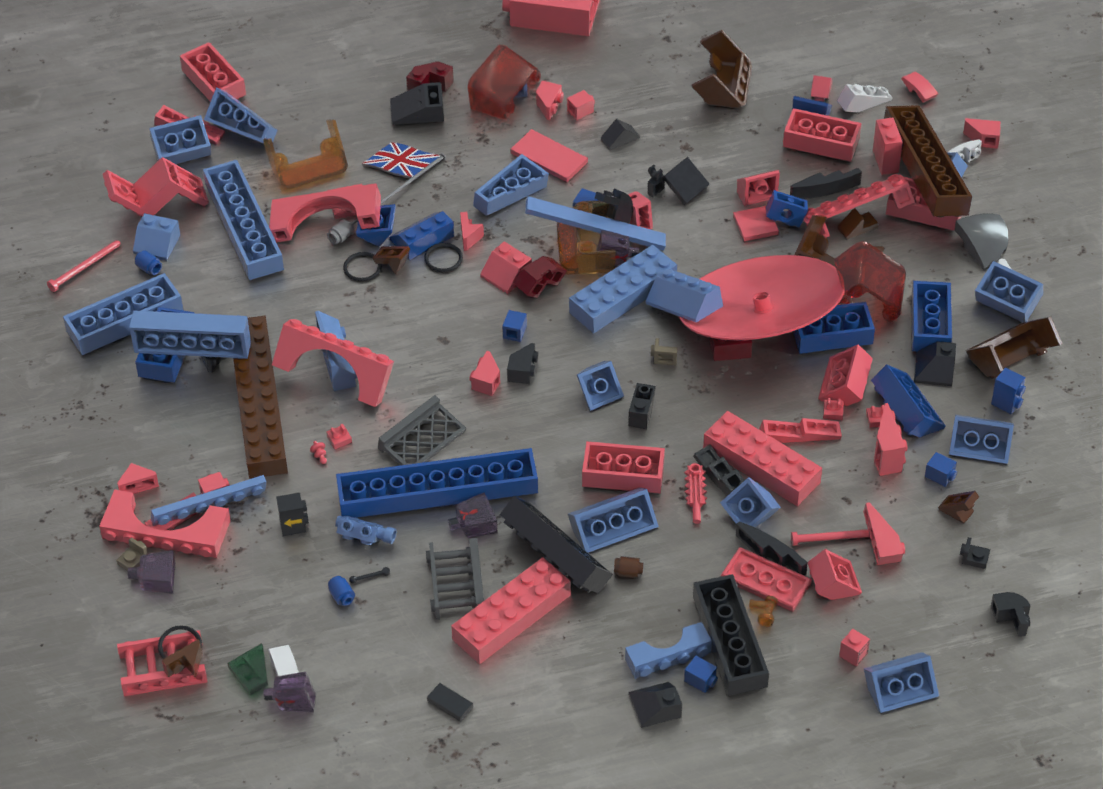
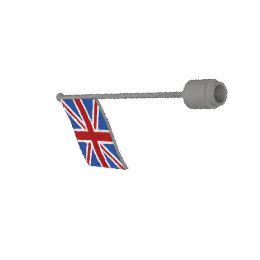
[327,142,446,245]

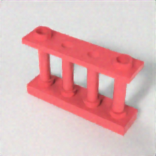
[117,630,208,696]

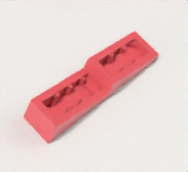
[154,105,225,145]
[759,418,842,443]

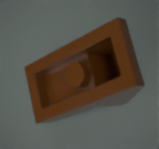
[838,208,878,240]
[372,246,410,274]
[938,491,979,523]
[162,640,202,677]

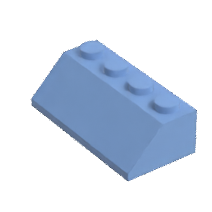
[646,269,723,323]
[315,311,357,391]
[568,488,659,553]

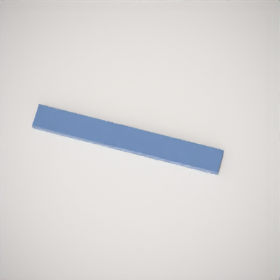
[525,196,666,250]

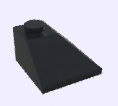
[914,341,956,387]
[628,682,682,728]

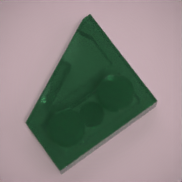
[227,643,268,696]

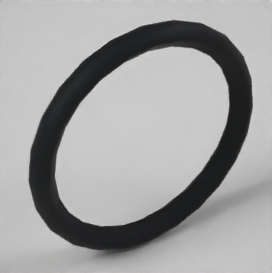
[424,243,463,272]
[343,252,382,281]
[158,625,202,659]

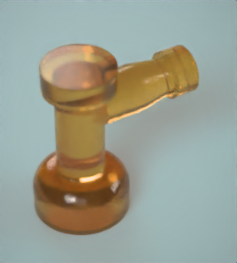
[749,596,778,627]

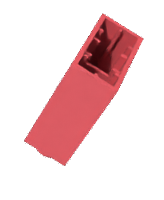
[502,0,600,36]

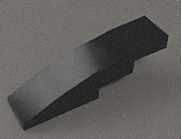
[790,168,862,199]
[693,445,745,496]
[736,521,808,576]

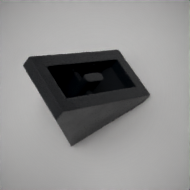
[601,119,640,150]

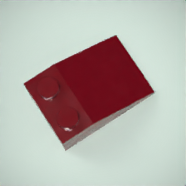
[709,337,752,361]

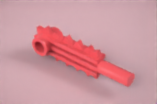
[684,463,707,524]

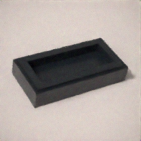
[427,683,473,722]

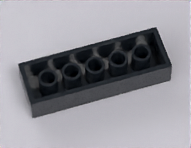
[499,496,613,594]
[693,574,769,696]

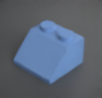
[133,213,181,261]

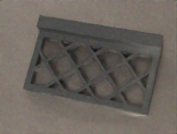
[378,395,466,465]

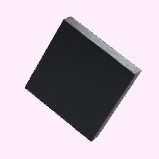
[662,157,710,205]

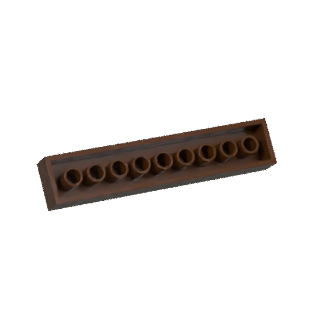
[884,105,972,217]
[233,315,288,479]

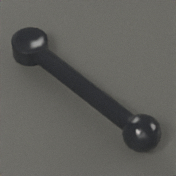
[349,567,390,584]

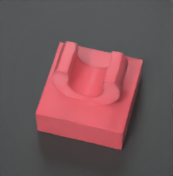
[823,398,844,421]
[866,405,885,428]
[326,424,352,450]

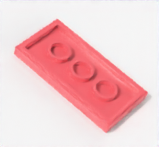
[510,129,588,182]
[721,547,812,612]

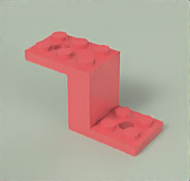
[102,157,209,217]

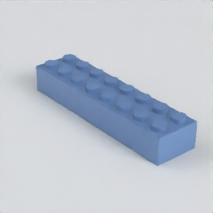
[203,160,284,280]

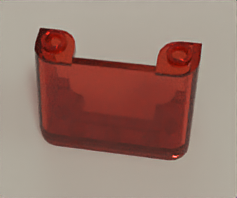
[468,44,541,120]
[834,241,906,323]

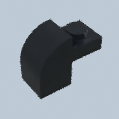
[595,188,633,223]
[991,592,1031,637]

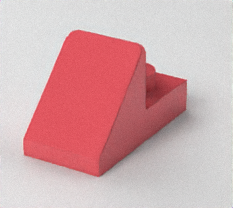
[460,212,484,251]

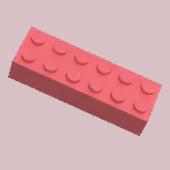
[703,411,822,507]
[451,557,571,664]

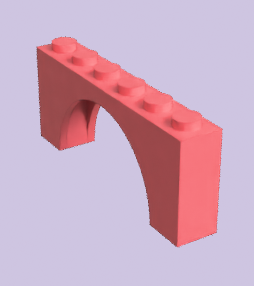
[269,183,381,243]
[272,319,394,407]
[99,489,231,558]

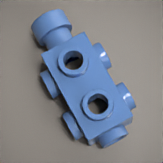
[335,516,397,545]

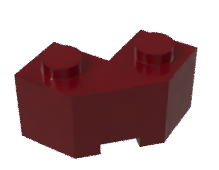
[406,61,454,92]
[513,256,567,298]

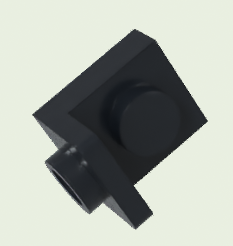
[960,537,990,569]

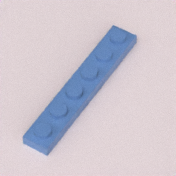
[150,475,267,526]

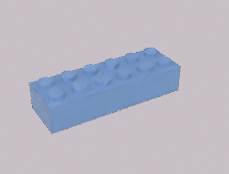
[569,245,677,334]
[63,273,184,355]
[129,311,251,359]

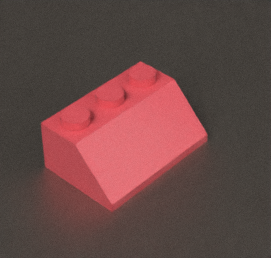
[818,345,873,406]

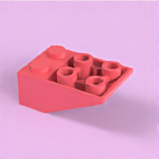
[874,403,908,476]

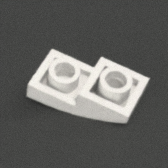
[948,140,982,163]
[268,645,301,687]

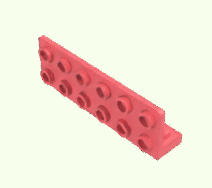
[803,174,915,238]

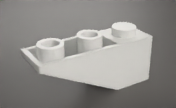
[837,84,893,112]

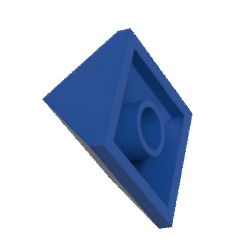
[792,96,833,116]
[356,204,396,247]

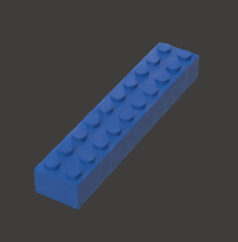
[336,448,538,518]

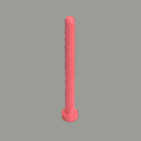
[47,240,121,292]
[791,529,870,546]

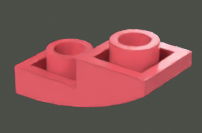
[901,71,939,103]

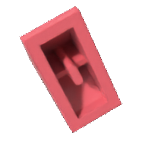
[117,463,159,494]

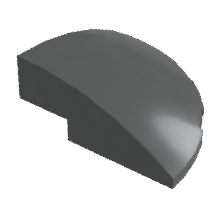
[954,213,1009,270]

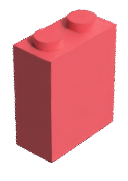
[873,118,903,175]

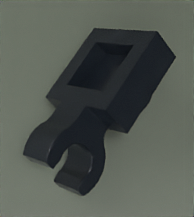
[648,164,665,197]

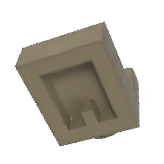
[651,338,678,366]
[116,538,148,573]

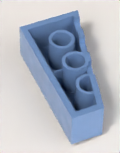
[204,87,278,146]
[473,154,549,216]

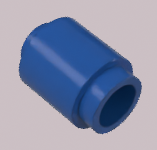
[135,250,162,275]
[328,576,355,606]

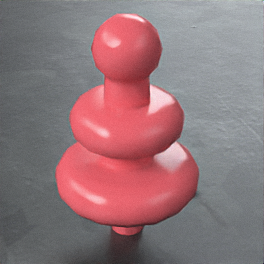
[310,441,327,464]

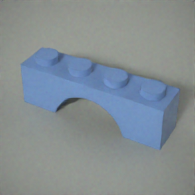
[625,622,712,678]

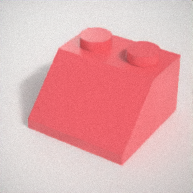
[737,170,780,206]
[480,241,532,294]
[808,549,862,600]

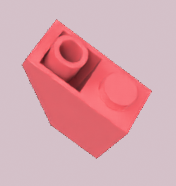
[536,80,564,120]
[963,118,1001,149]
[469,351,500,396]

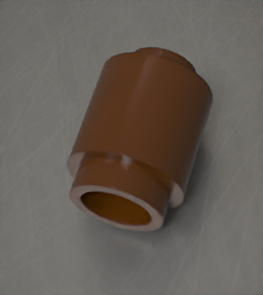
[614,556,644,578]

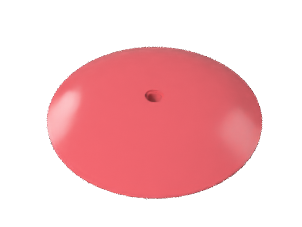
[679,255,846,340]

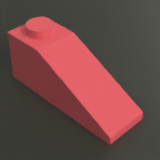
[863,502,905,566]

